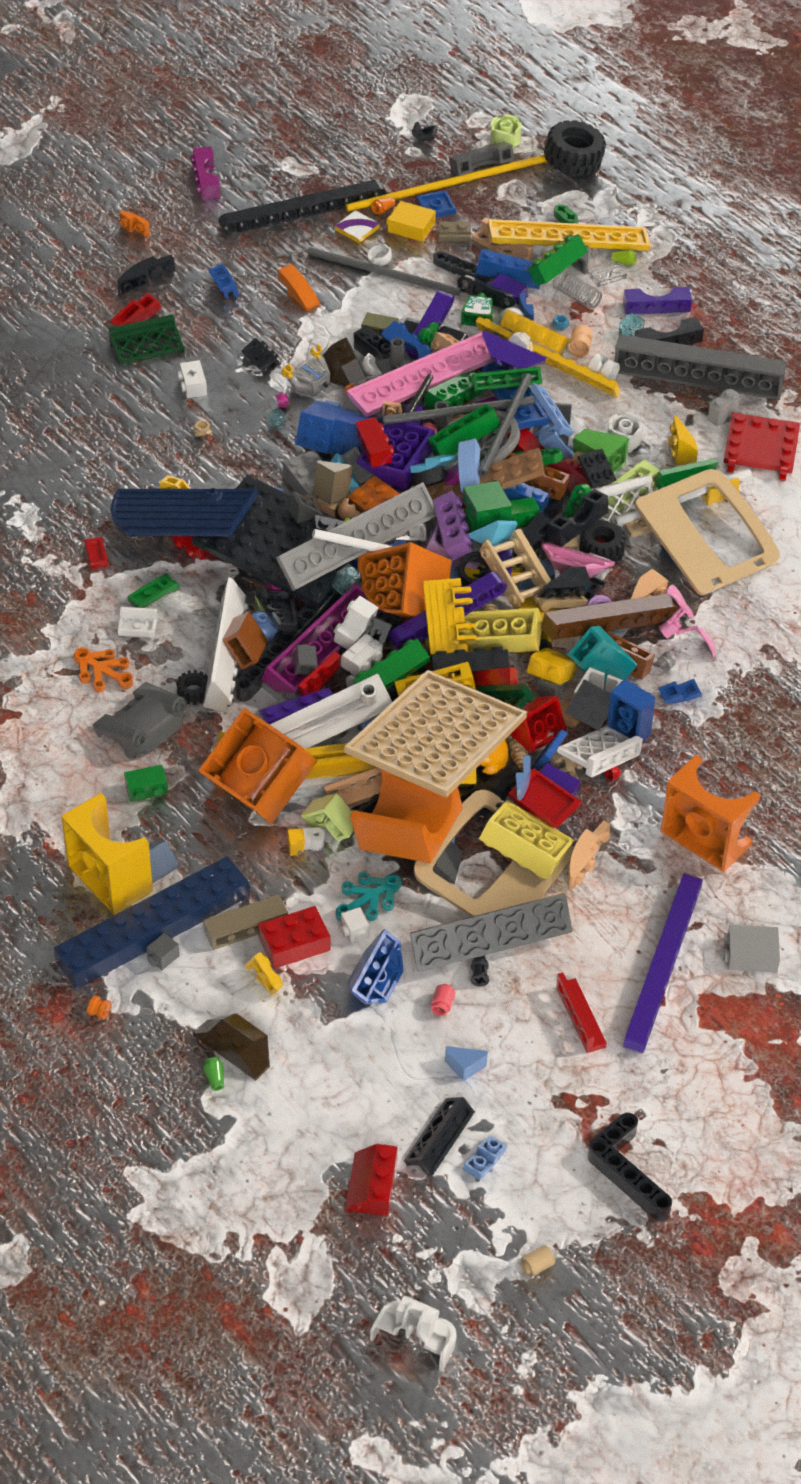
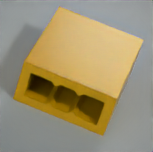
[386,201,436,242]
[526,647,578,685]

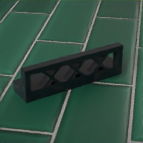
[404,1097,475,1176]

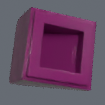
[445,463,460,486]

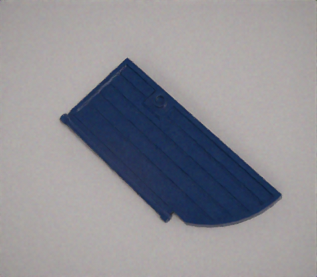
[111,488,259,537]

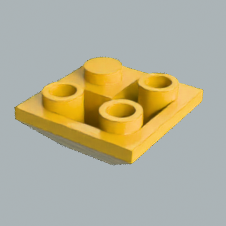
[668,416,698,465]

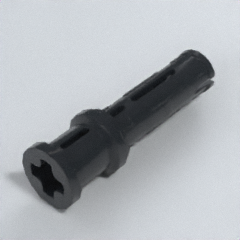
[470,955,489,986]

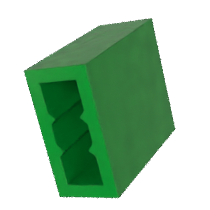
[463,481,512,527]

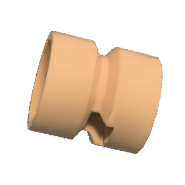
[568,325,593,357]

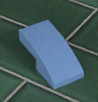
[516,756,531,800]

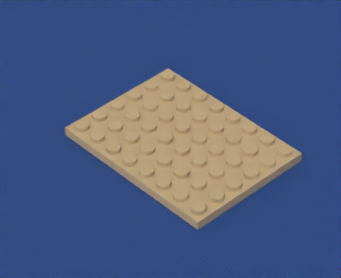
[344,670,527,797]

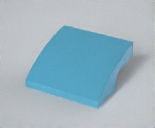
[410,455,458,473]

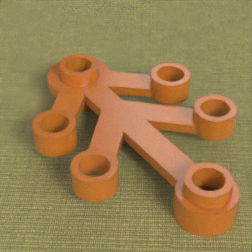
[73,647,133,692]

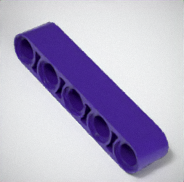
[405,290,454,360]

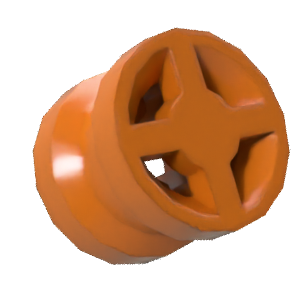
[87,995,111,1020]

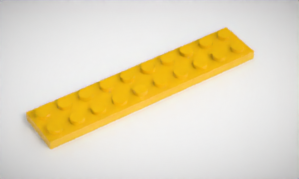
[487,219,650,251]

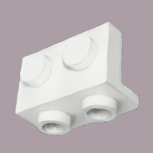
[118,607,158,638]

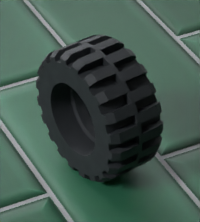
[544,120,606,177]

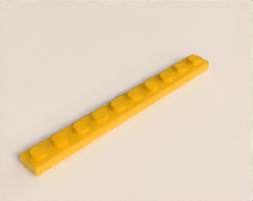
[475,317,620,398]

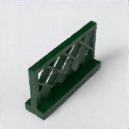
[109,314,185,365]
[475,684,535,709]

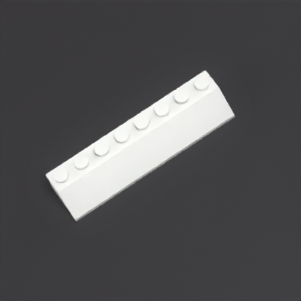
[203,577,248,712]

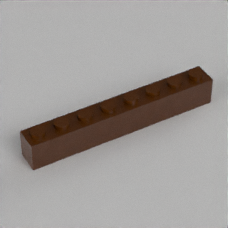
[541,594,679,640]

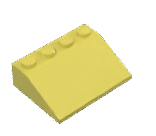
[479,800,575,880]

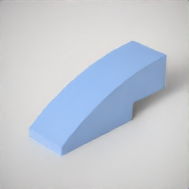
[458,439,481,494]

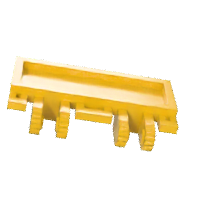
[423,578,476,656]

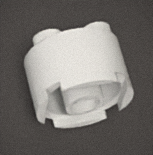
[608,412,643,453]

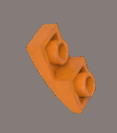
[119,211,150,237]

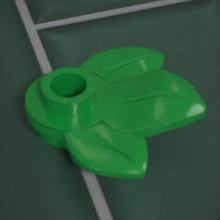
[419,322,439,348]

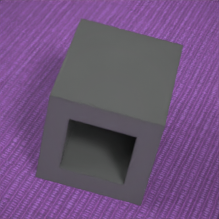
[293,644,317,675]
[147,933,180,970]

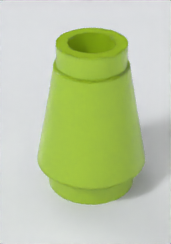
[612,250,637,266]

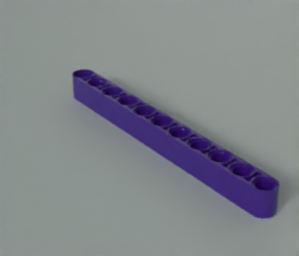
[623,873,703,1053]

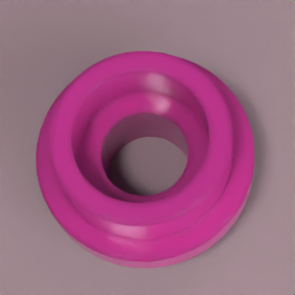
[276,392,289,409]

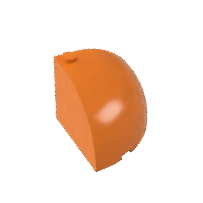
[358,542,451,617]

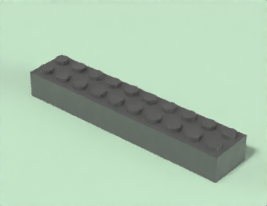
[614,334,787,400]

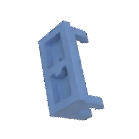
[539,425,574,458]

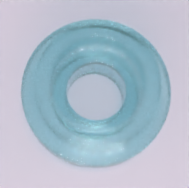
[268,409,286,425]

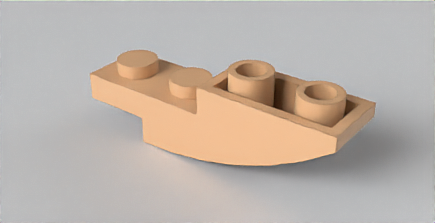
[568,820,611,890]

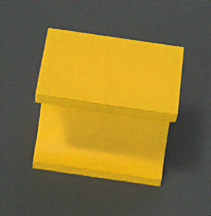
[61,793,153,915]

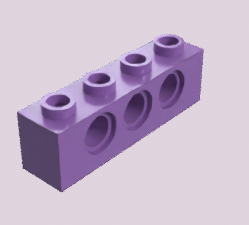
[433,491,473,561]

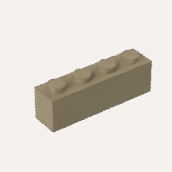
[203,895,288,950]

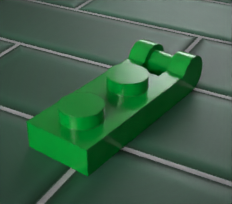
[128,573,179,608]

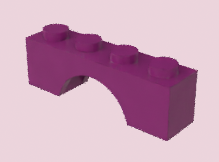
[190,147,221,200]

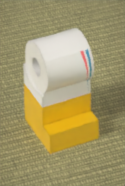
[287,827,325,856]

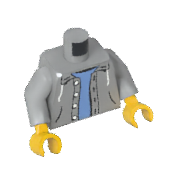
[281,344,333,396]

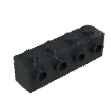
[431,647,509,674]

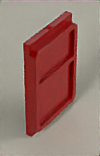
[508,768,582,829]

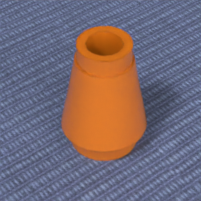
[371,197,395,215]

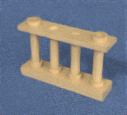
[479,528,551,609]

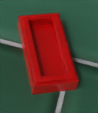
[84,537,109,569]

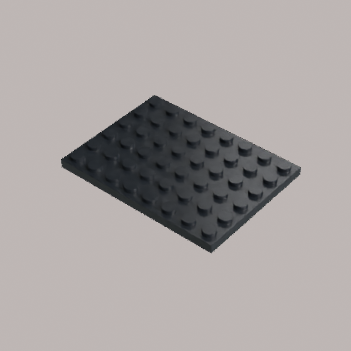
[192,474,358,608]

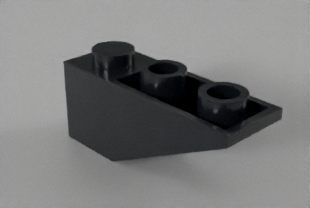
[353,326,391,359]
[537,567,592,599]

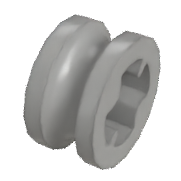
[657,652,676,671]

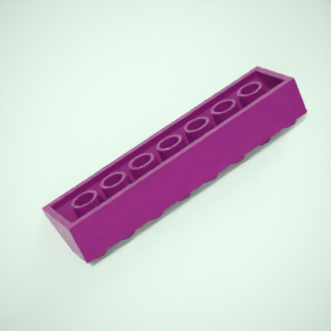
[261,583,381,693]

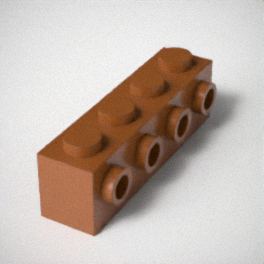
[502,453,570,501]
[580,632,655,680]

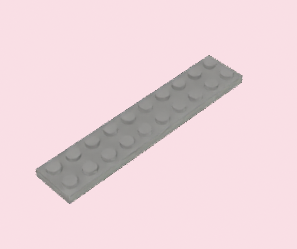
[276,482,437,591]

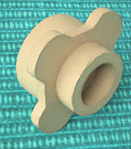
[193,420,212,436]

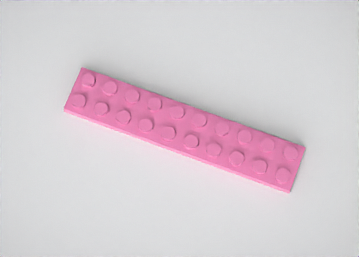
[346,332,494,417]

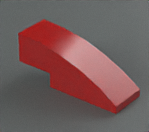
[110,293,162,327]
[472,667,517,686]

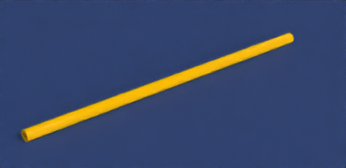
[346,155,547,212]

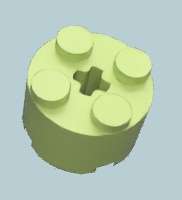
[490,115,522,150]

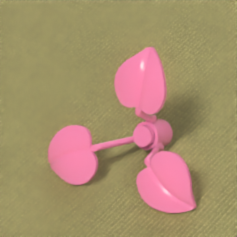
[659,585,716,658]

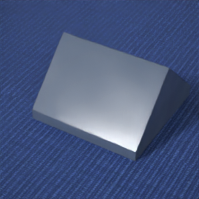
[149,840,179,884]

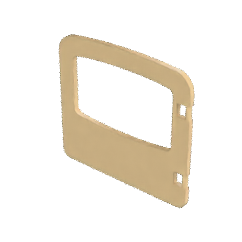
[635,469,780,595]
[414,790,574,917]

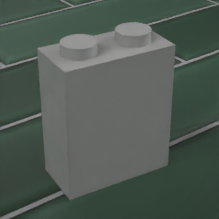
[724,925,780,972]

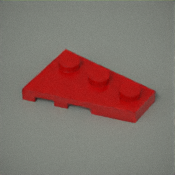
[298,652,341,696]

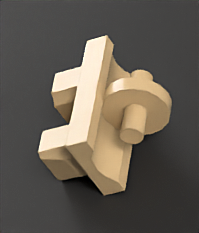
[552,746,586,779]

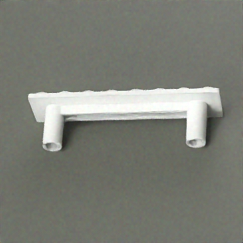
[270,674,392,749]

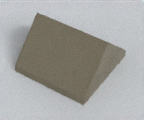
[313,461,353,504]

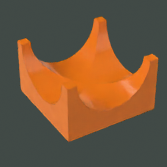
[660,754,761,873]

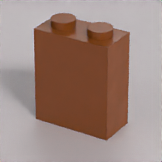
[222,611,268,669]

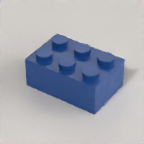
[607,679,656,743]

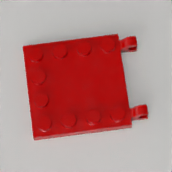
[723,413,800,481]

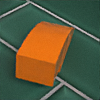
[278,264,320,311]

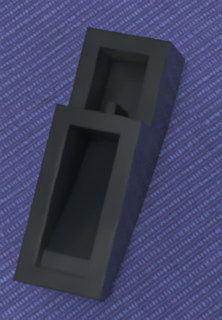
[513,511,551,568]

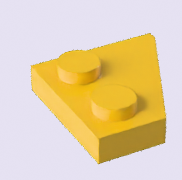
[244,952,283,995]

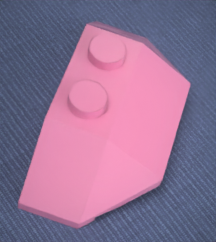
[541,542,615,578]

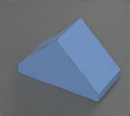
[445,1046,488,1081]

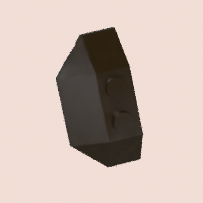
[323,337,366,387]
[193,1013,270,1081]

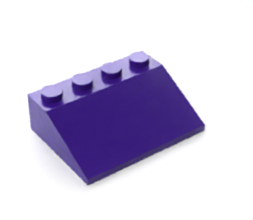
[356,422,435,489]

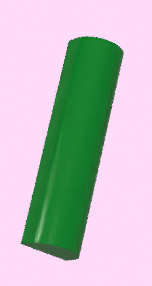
[471,367,542,392]

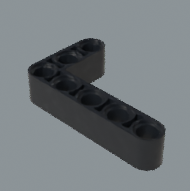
[587,1112,672,1221]

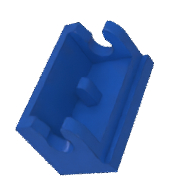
[208,263,239,299]

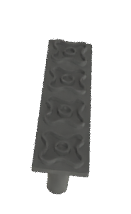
[375,338,454,433]
[410,893,573,972]

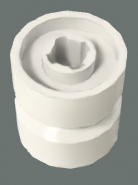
[588,354,620,380]

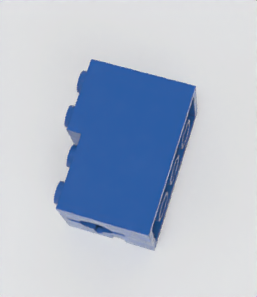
[295,400,382,455]

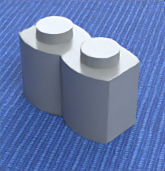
[708,389,740,426]

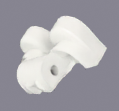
[370,1296,457,1372]

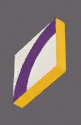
[335,210,380,243]

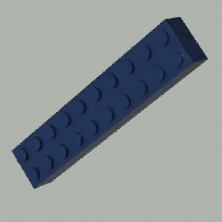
[54,856,250,990]

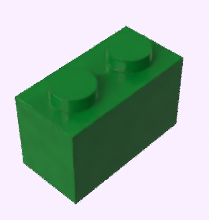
[124,765,168,802]

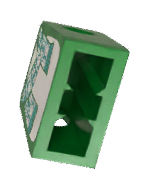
[461,293,493,326]

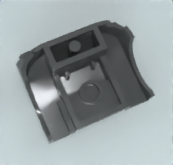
[92,682,186,759]

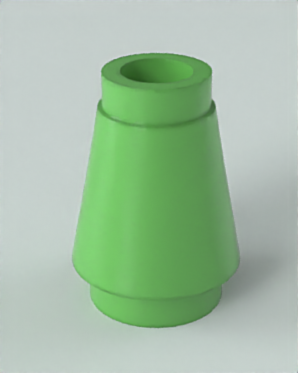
[203,1057,224,1091]

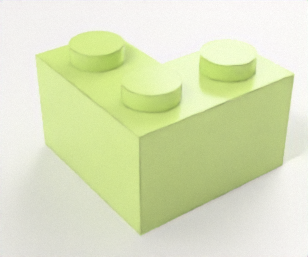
[301,793,354,841]

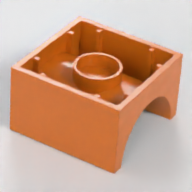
[198,708,317,825]
[350,769,463,863]

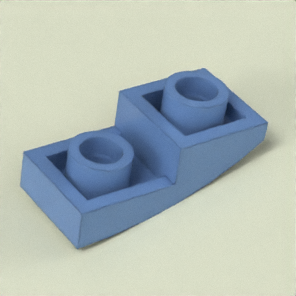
[463,1135,508,1181]

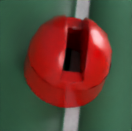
[604,766,621,782]

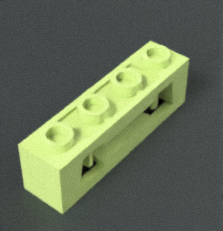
[607,459,660,517]

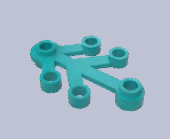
[336,872,402,922]

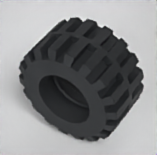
[579,520,626,565]

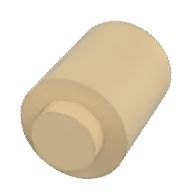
[520,1244,556,1277]

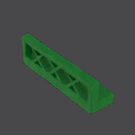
[654,458,718,490]

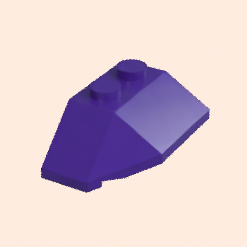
[482,330,547,370]

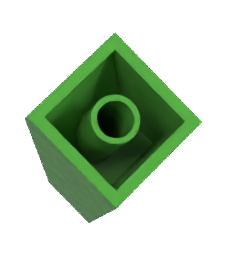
[573,429,629,474]

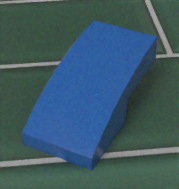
[518,293,534,321]
[658,679,702,704]

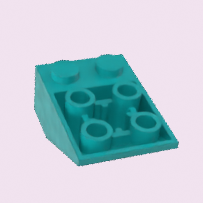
[567,626,638,686]

